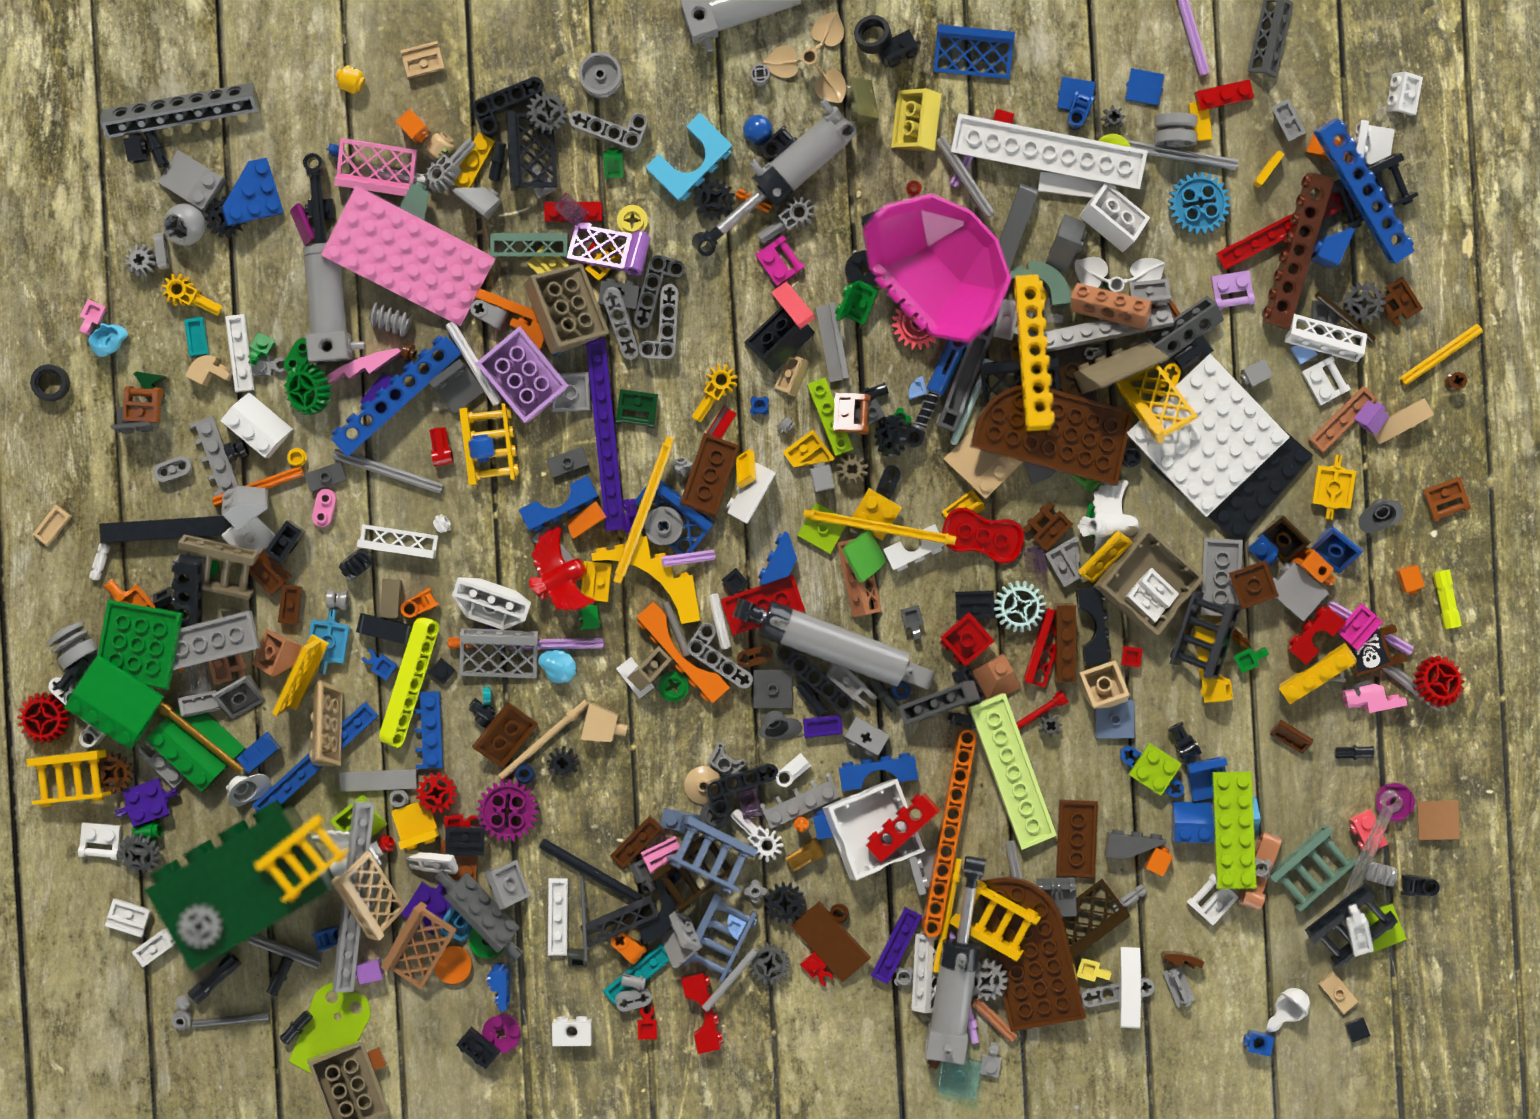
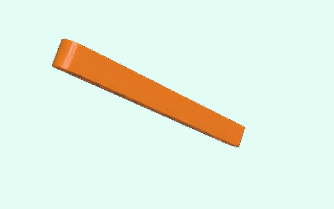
[922,729,976,937]

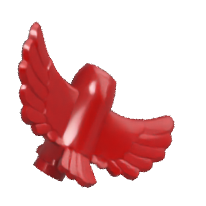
[528,527,595,610]

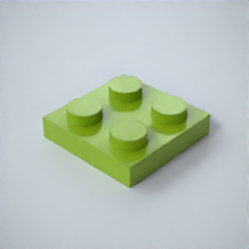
[1128,743,1182,796]

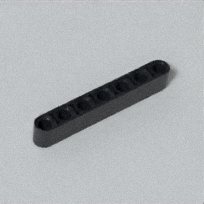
[99,516,232,543]

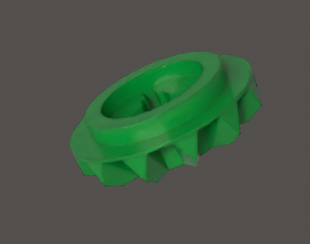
[658,671,689,702]

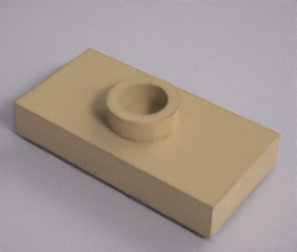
[1318,971,1358,1014]

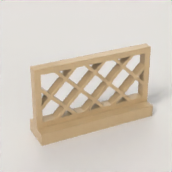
[331,851,405,941]

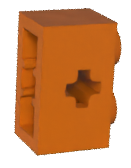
[396,108,431,145]

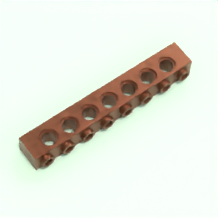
[1262,172,1335,329]

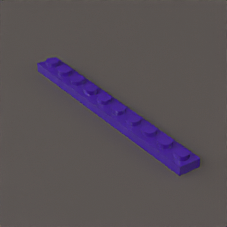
[586,338,623,531]

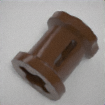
[1445,372,1467,390]

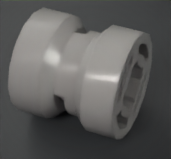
[751,64,770,86]
[326,589,349,610]

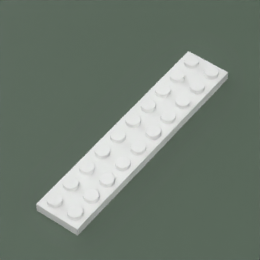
[951,114,1148,189]

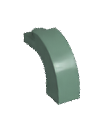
[1009,261,1071,308]

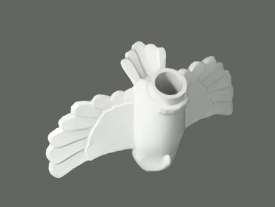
[1078,479,1139,553]
[311,830,384,910]

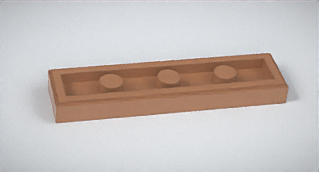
[1309,386,1377,453]

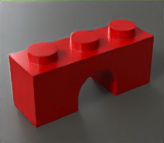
[1287,605,1346,665]

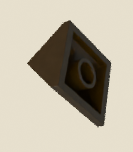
[1258,515,1311,563]

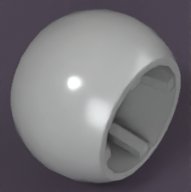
[163,204,206,246]

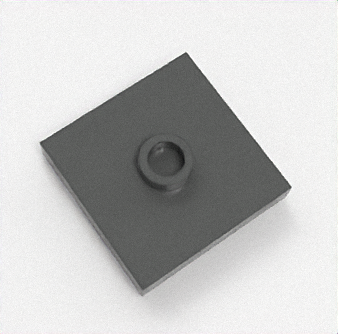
[754,670,792,708]

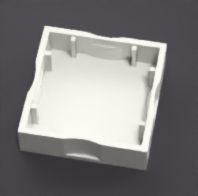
[822,779,925,880]

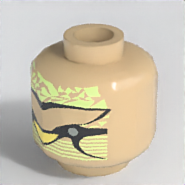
[426,132,455,162]

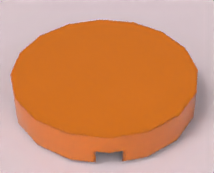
[434,945,472,984]

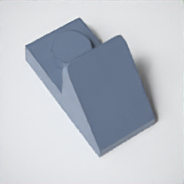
[660,808,701,834]

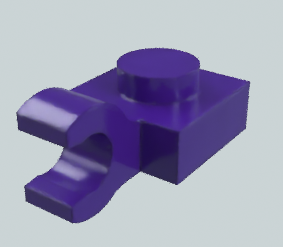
[621,498,644,533]

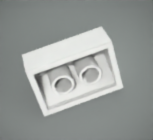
[1079,183,1150,252]
[220,392,294,458]
[726,462,776,524]

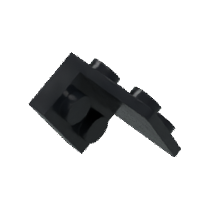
[877,29,921,68]

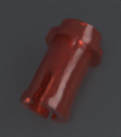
[906,180,922,197]

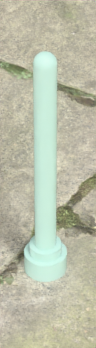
[950,358,993,445]

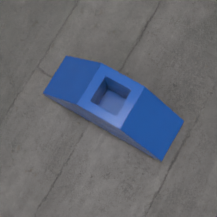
[758,532,797,585]

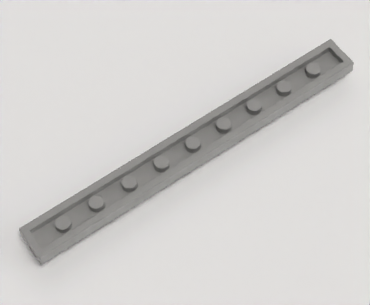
[333,802,374,993]

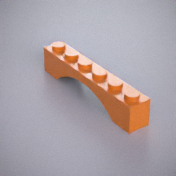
[636,601,730,703]

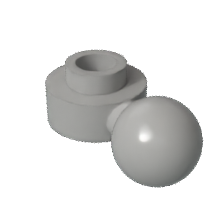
[171,995,192,1030]

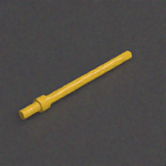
[933,858,962,973]

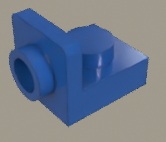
[1248,534,1279,565]

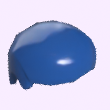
[743,115,774,146]

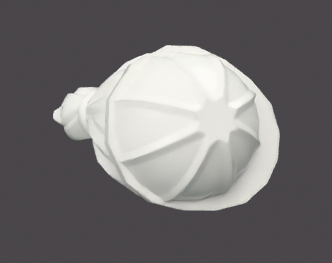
[1266,988,1310,1032]

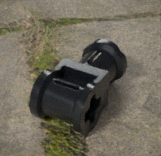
[1168,721,1202,763]

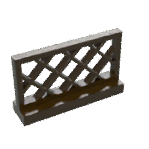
[1063,879,1130,959]

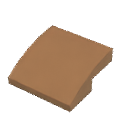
[1417,800,1460,840]

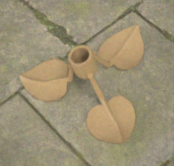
[763,12,846,103]

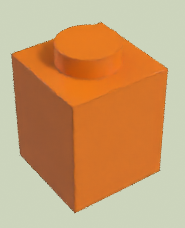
[1395,565,1425,595]
[1143,845,1173,876]

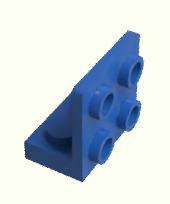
[1185,756,1228,801]

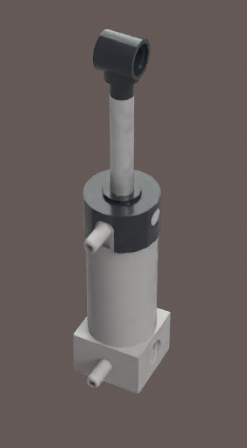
[924,856,985,1065]

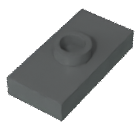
[546,447,589,478]
[304,461,348,492]

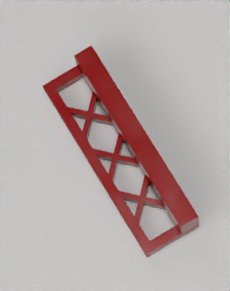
[1023,608,1056,688]

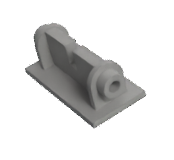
[1163,965,1195,1007]

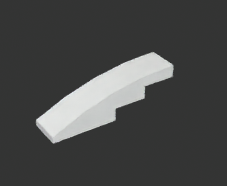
[1119,947,1141,1029]

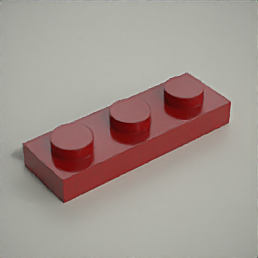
[1194,79,1254,111]
[544,201,602,222]

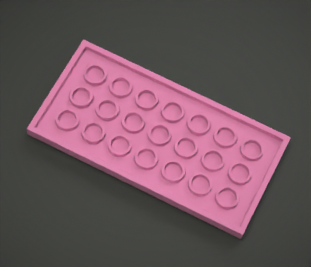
[321,185,496,326]

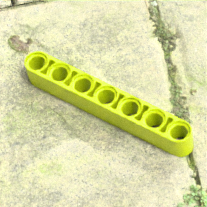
[379,616,439,748]

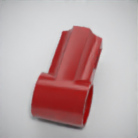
[429,427,454,467]

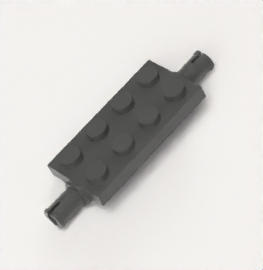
[434,869,523,961]

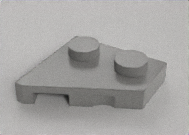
[1045,536,1081,587]

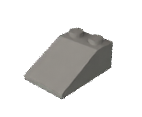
[158,150,227,212]

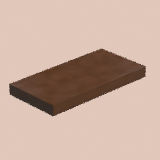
[679,433,740,517]
[1056,799,1098,878]
[791,901,871,982]

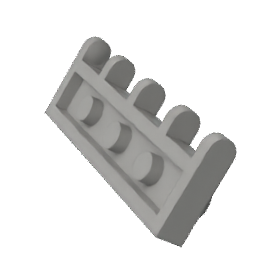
[188,416,240,497]
[760,772,840,829]

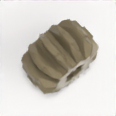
[836,453,868,485]

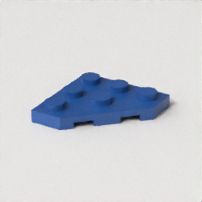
[221,157,284,226]

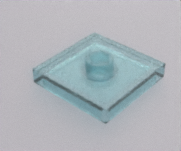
[938,1058,982,1100]

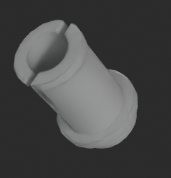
[621,973,646,991]

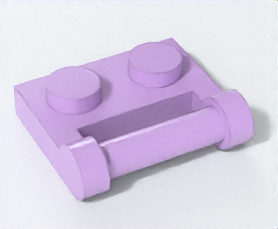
[1210,270,1255,310]

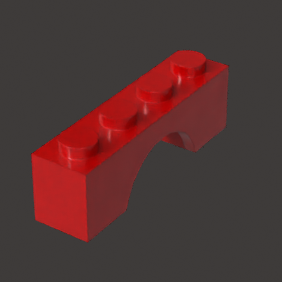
[681,971,724,1054]

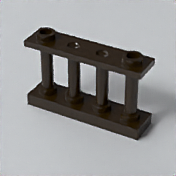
[648,834,735,913]

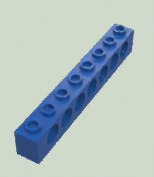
[1313,119,1415,264]
[331,335,462,457]

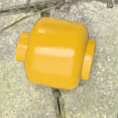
[335,65,366,94]

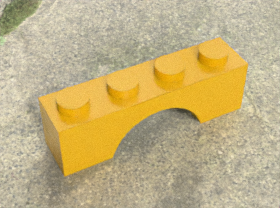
[1194,623,1233,703]
[1279,643,1356,704]

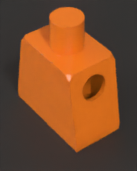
[1289,547,1336,587]

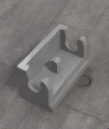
[1271,98,1306,142]

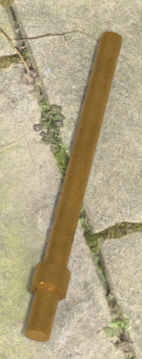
[158,702,244,774]

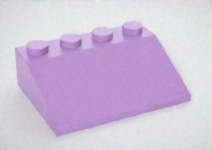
[476,326,569,423]

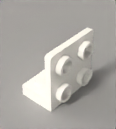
[1354,120,1395,165]

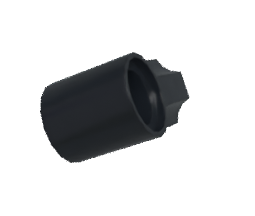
[1173,335,1214,371]

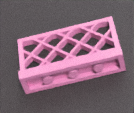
[334,138,417,196]

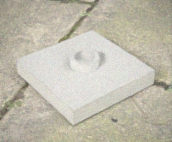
[222,516,276,554]

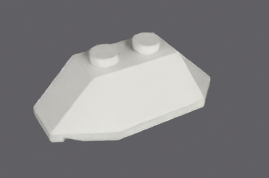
[452,577,531,630]

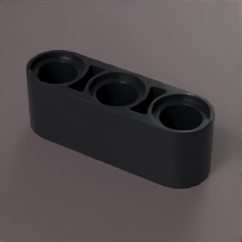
[356,613,413,645]

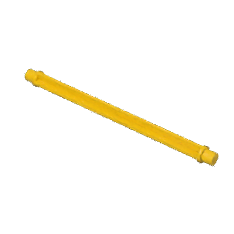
[613,436,674,584]
[803,509,956,545]

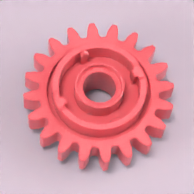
[891,303,939,350]

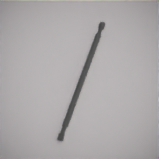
[580,872,588,962]

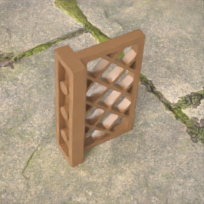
[381,902,457,989]

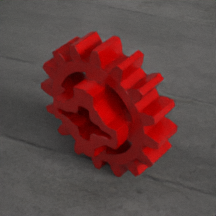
[415,772,457,814]

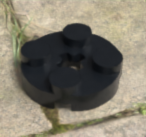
[845,250,877,286]

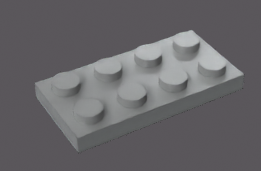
[1199,538,1243,617]

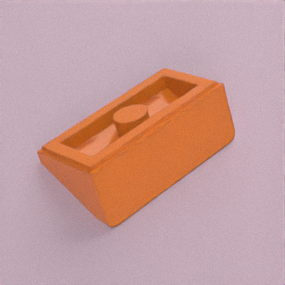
[566,501,606,539]

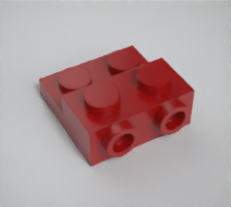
[940,612,995,666]

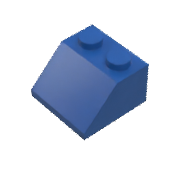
[1311,228,1355,269]
[1171,801,1214,843]

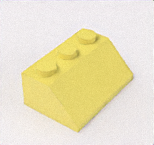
[891,88,941,151]

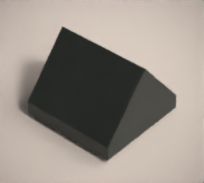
[568,948,589,967]

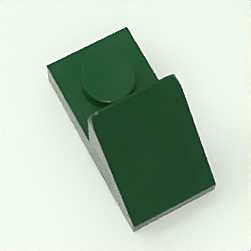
[133,371,167,405]

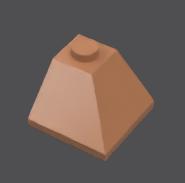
[252,629,303,677]
[972,654,1021,700]

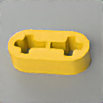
[1158,363,1181,399]

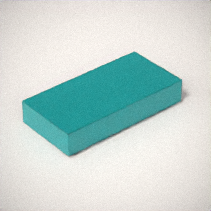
[184,317,210,358]

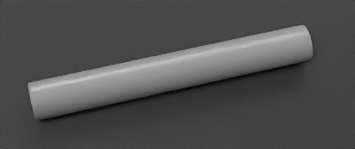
[662,601,690,657]

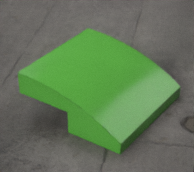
[842,530,887,583]

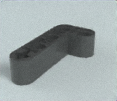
[634,255,685,330]

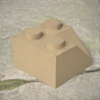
[1078,660,1130,709]

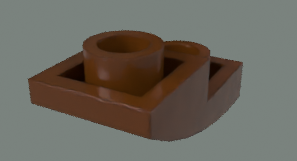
[1161,951,1205,969]

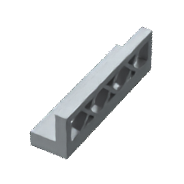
[815,302,849,383]

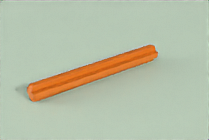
[212,466,304,507]

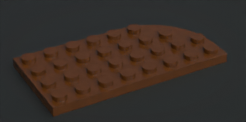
[970,385,1133,486]
[979,877,1086,1032]

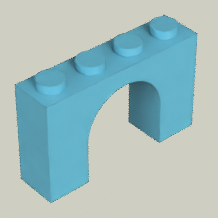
[646,113,733,202]

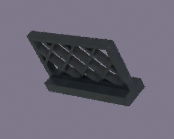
[506,111,557,191]
[979,356,1060,408]

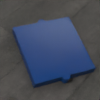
[1125,68,1164,106]
[1057,77,1095,114]

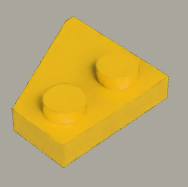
[782,430,835,468]

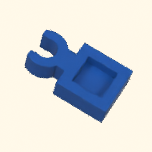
[362,649,398,681]

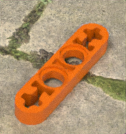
[475,289,539,323]

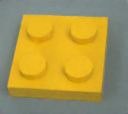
[852,488,902,540]

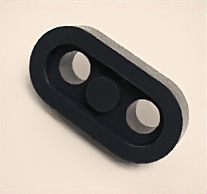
[947,712,976,729]

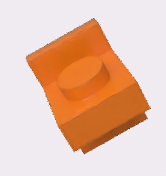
[509,317,545,351]

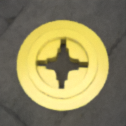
[617,205,648,234]

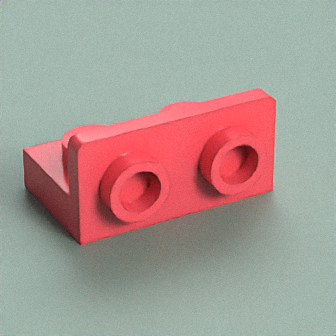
[1349,809,1388,855]

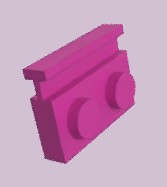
[1336,603,1383,651]

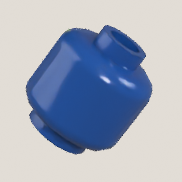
[468,434,495,463]

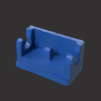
[237,732,281,773]

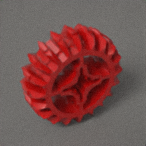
[1412,656,1465,708]
[17,692,71,744]

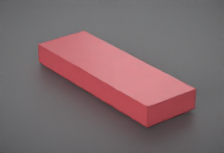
[771,281,816,329]

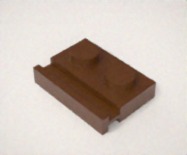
[249,549,292,596]

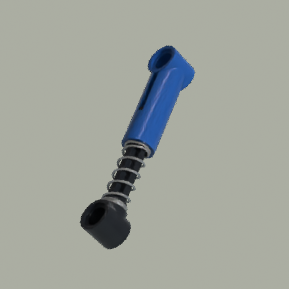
[906,339,967,448]

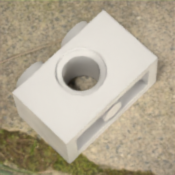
[552,1016,592,1046]

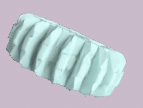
[994,581,1046,632]

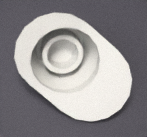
[226,774,271,807]

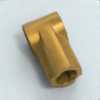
[785,837,826,872]

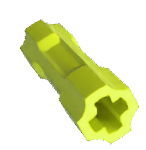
[1432,570,1462,629]

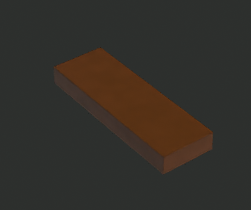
[610,815,664,869]

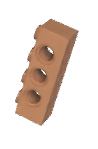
[1071,283,1151,330]

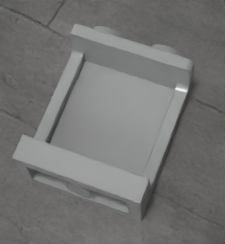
[1273,562,1329,622]

